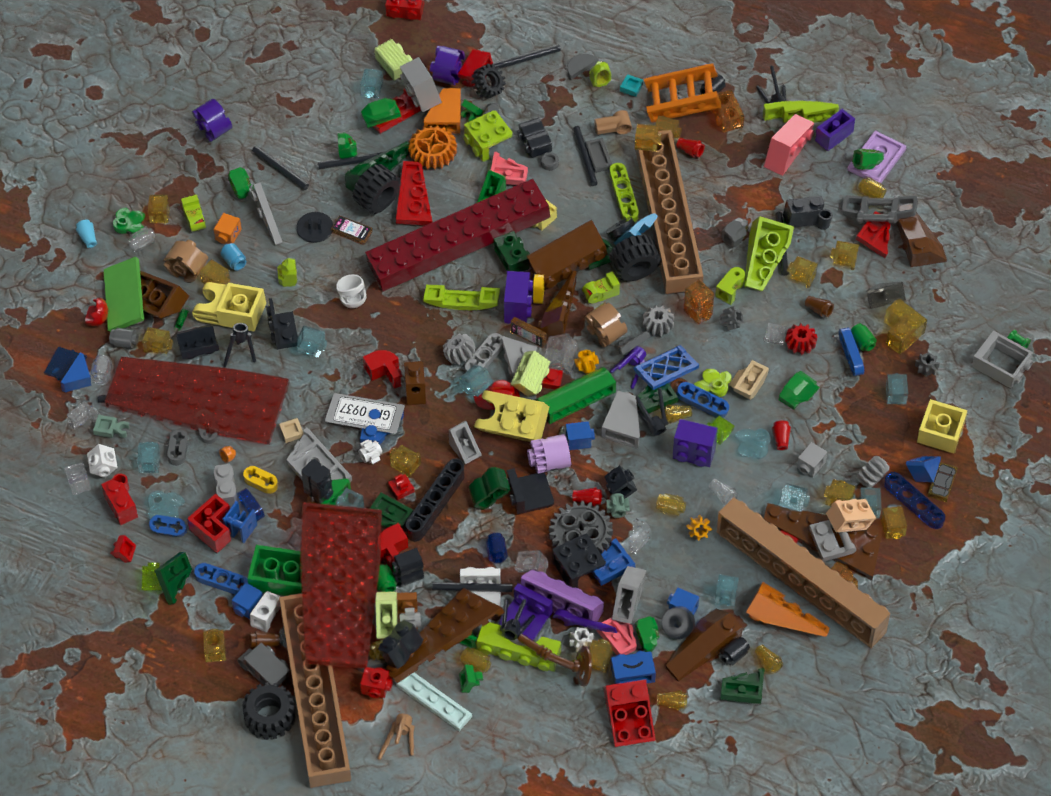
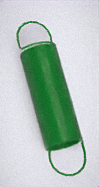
[174,306,190,330]

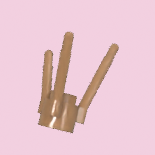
[378,713,415,760]

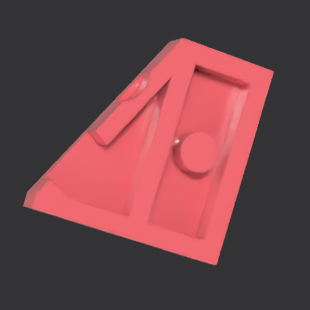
[491,152,528,185]
[597,618,637,655]

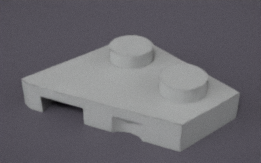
[500,336,537,377]

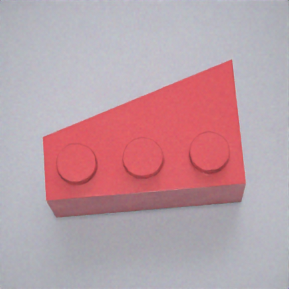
[764,114,814,176]

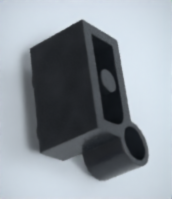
[783,196,833,229]

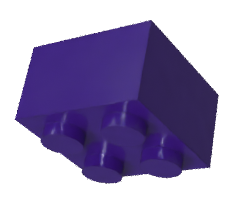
[504,271,533,325]
[673,419,718,467]

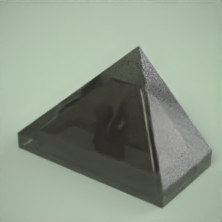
[867,282,906,309]

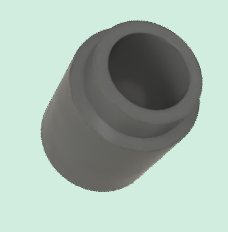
[109,328,139,348]

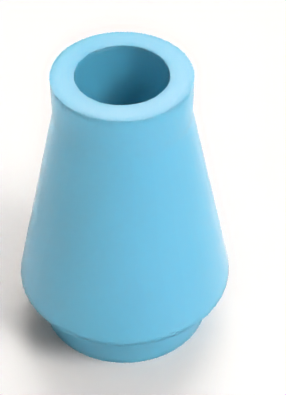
[76,219,97,248]

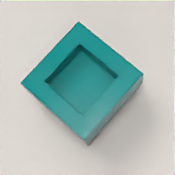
[620,74,644,97]

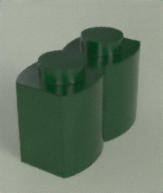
[468,467,510,510]

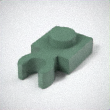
[93,415,130,438]

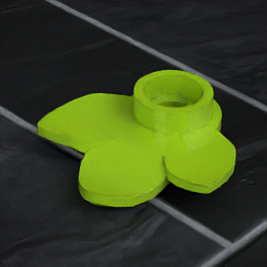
[694,369,732,397]

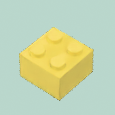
[917,399,968,453]

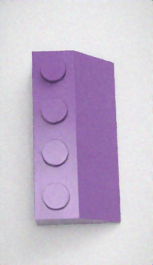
[521,569,604,630]

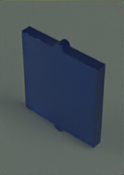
[44,347,87,380]

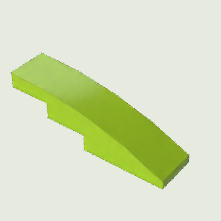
[763,101,839,123]

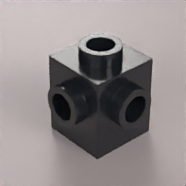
[604,465,637,499]

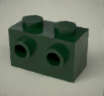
[494,231,530,272]

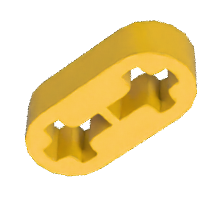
[533,274,544,304]
[243,466,278,494]

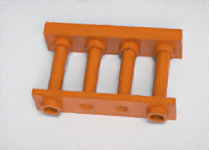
[644,63,721,123]

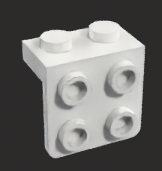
[460,567,501,615]

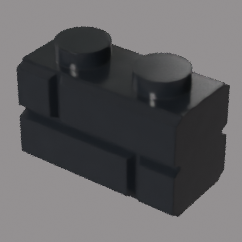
[301,459,334,503]

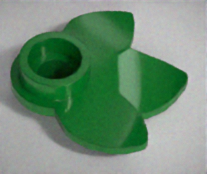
[113,208,145,234]

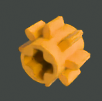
[574,350,599,373]
[686,515,712,541]

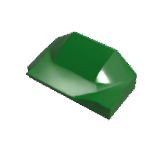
[361,98,401,128]
[778,371,820,410]

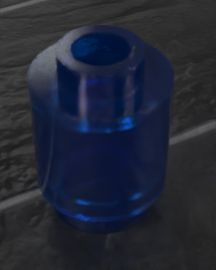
[486,533,508,564]

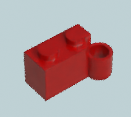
[101,473,138,526]

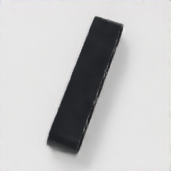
[406,459,465,542]

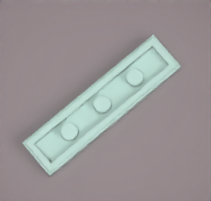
[396,673,472,731]

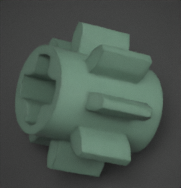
[606,493,630,518]

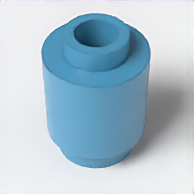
[220,243,247,271]

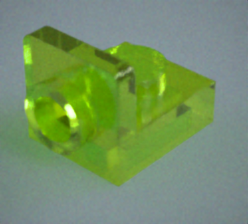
[706,416,735,445]
[142,562,162,591]

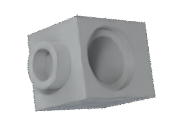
[797,442,827,478]

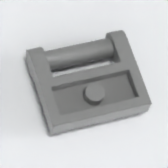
[809,520,856,562]

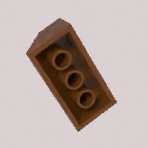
[527,220,608,290]

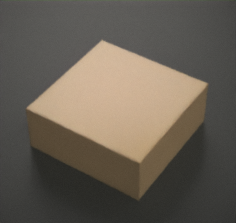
[279,418,303,443]

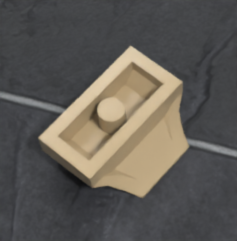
[729,360,769,400]

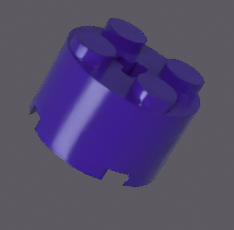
[430,46,465,86]
[192,98,233,142]

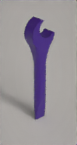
[553,609,617,633]

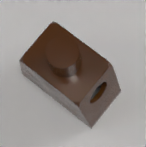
[404,361,426,405]

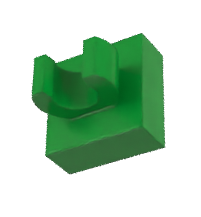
[461,99,484,121]
[459,665,483,693]

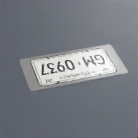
[325,393,405,434]

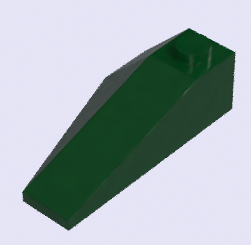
[344,141,410,192]

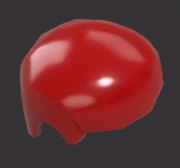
[85,298,109,326]

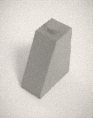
[602,391,640,449]
[612,566,647,624]

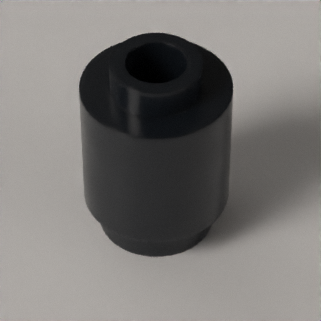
[700,74,726,94]
[720,636,750,666]

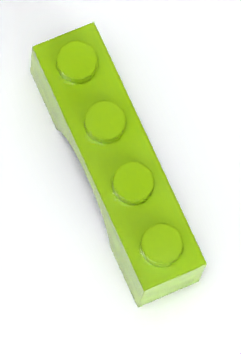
[477,622,561,672]

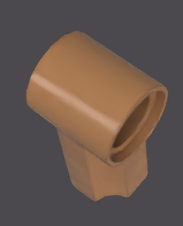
[594,110,632,135]

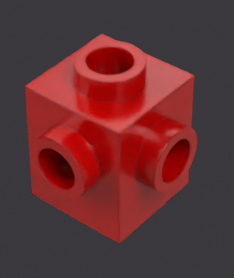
[360,667,393,699]

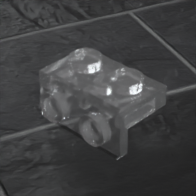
[544,333,577,375]

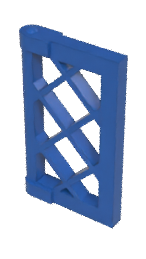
[633,345,699,390]

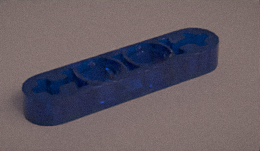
[884,472,945,529]

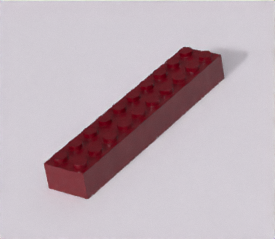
[365,179,551,292]

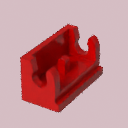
[458,49,493,87]

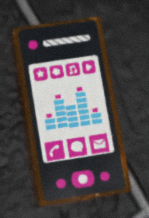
[331,215,373,245]
[511,317,546,348]

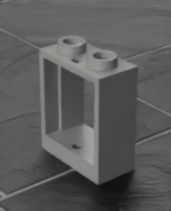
[972,331,1033,388]

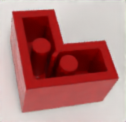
[187,493,231,553]

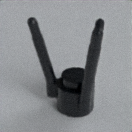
[756,65,786,104]
[223,323,256,367]
[635,388,669,436]
[500,599,535,640]

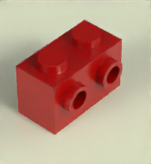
[386,0,424,20]

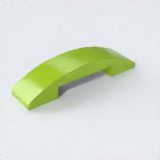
[423,284,500,310]

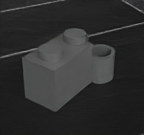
[237,643,290,686]

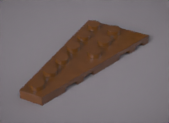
[764,503,883,580]
[385,588,505,683]

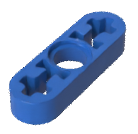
[839,327,864,376]
[676,382,729,418]
[194,563,248,595]

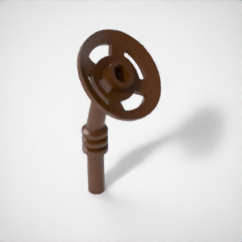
[518,634,592,687]

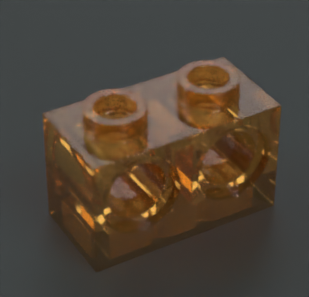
[710,90,744,133]
[684,279,714,325]

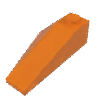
[746,582,830,637]

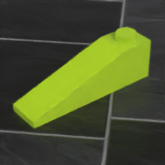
[744,216,794,292]

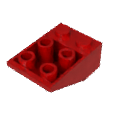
[603,680,656,747]

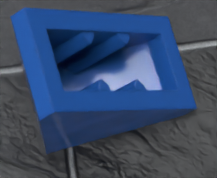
[61,352,92,392]
[906,456,941,482]

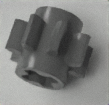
[720,306,743,331]
[915,352,940,377]

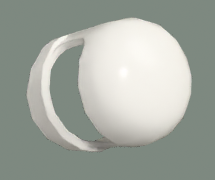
[337,274,367,308]

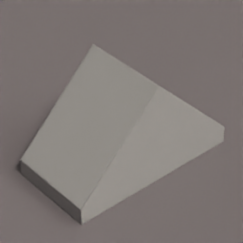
[449,421,481,464]

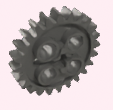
[549,501,613,554]

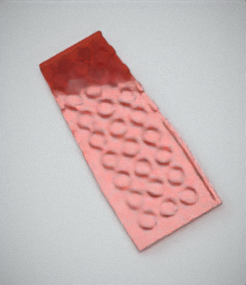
[105,357,289,445]
[300,502,382,669]

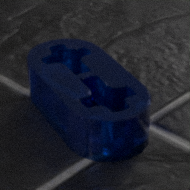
[237,488,265,521]

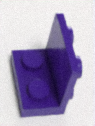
[498,583,553,641]

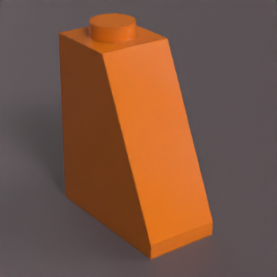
[424,88,461,134]

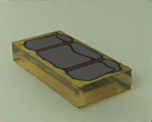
[928,462,958,502]

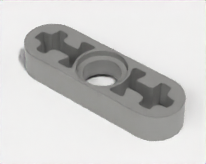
[465,333,504,379]

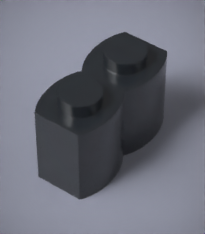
[517,117,552,158]
[392,548,424,587]
[378,620,423,669]

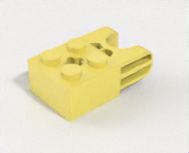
[192,282,266,331]
[474,390,549,442]

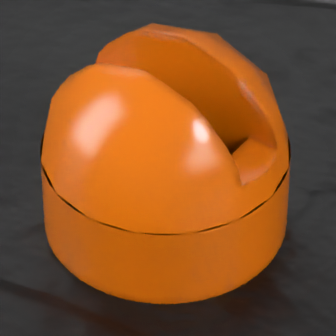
[219,446,236,463]

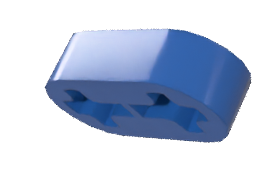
[149,515,188,537]

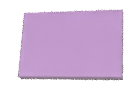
[848,131,906,186]

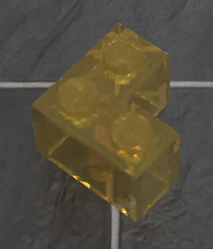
[884,298,927,355]

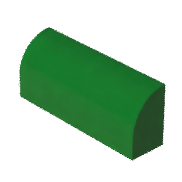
[535,367,616,424]

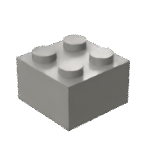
[400,57,442,112]

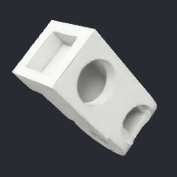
[250,591,281,632]

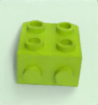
[463,111,512,162]

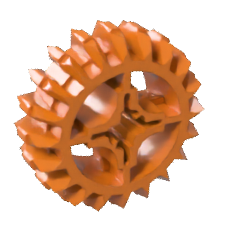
[408,125,457,170]

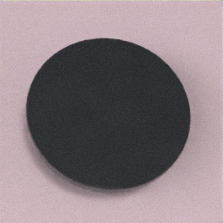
[297,212,333,243]

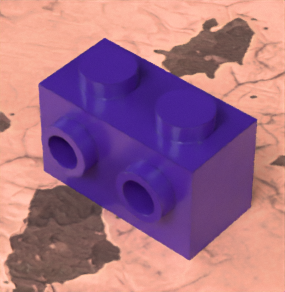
[815,108,855,151]

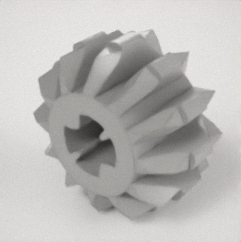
[643,304,674,337]
[443,333,476,365]
[857,456,889,488]

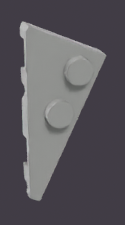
[250,183,282,245]

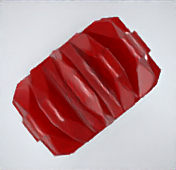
[785,322,818,355]

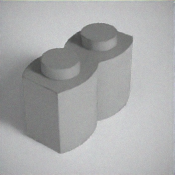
[214,464,238,508]

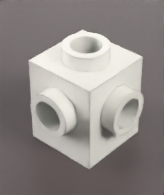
[87,444,118,478]

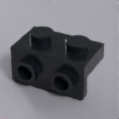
[176,324,219,359]

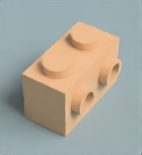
[826,499,876,532]

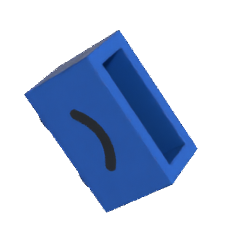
[611,651,656,684]

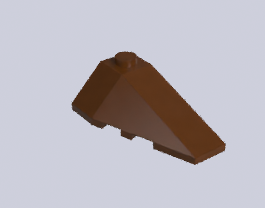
[896,204,947,267]
[140,270,189,318]
[538,271,577,343]
[666,608,743,681]

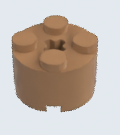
[163,240,208,282]
[585,302,627,347]

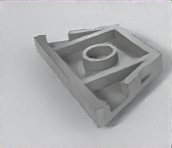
[287,428,352,482]

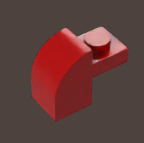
[363,350,403,389]
[377,523,408,567]

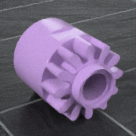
[527,434,571,474]

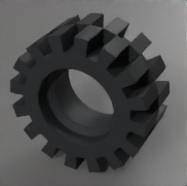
[471,64,506,99]

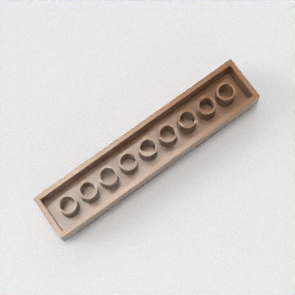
[635,130,703,294]
[717,497,890,649]
[279,591,351,788]

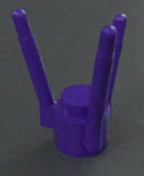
[610,346,646,389]

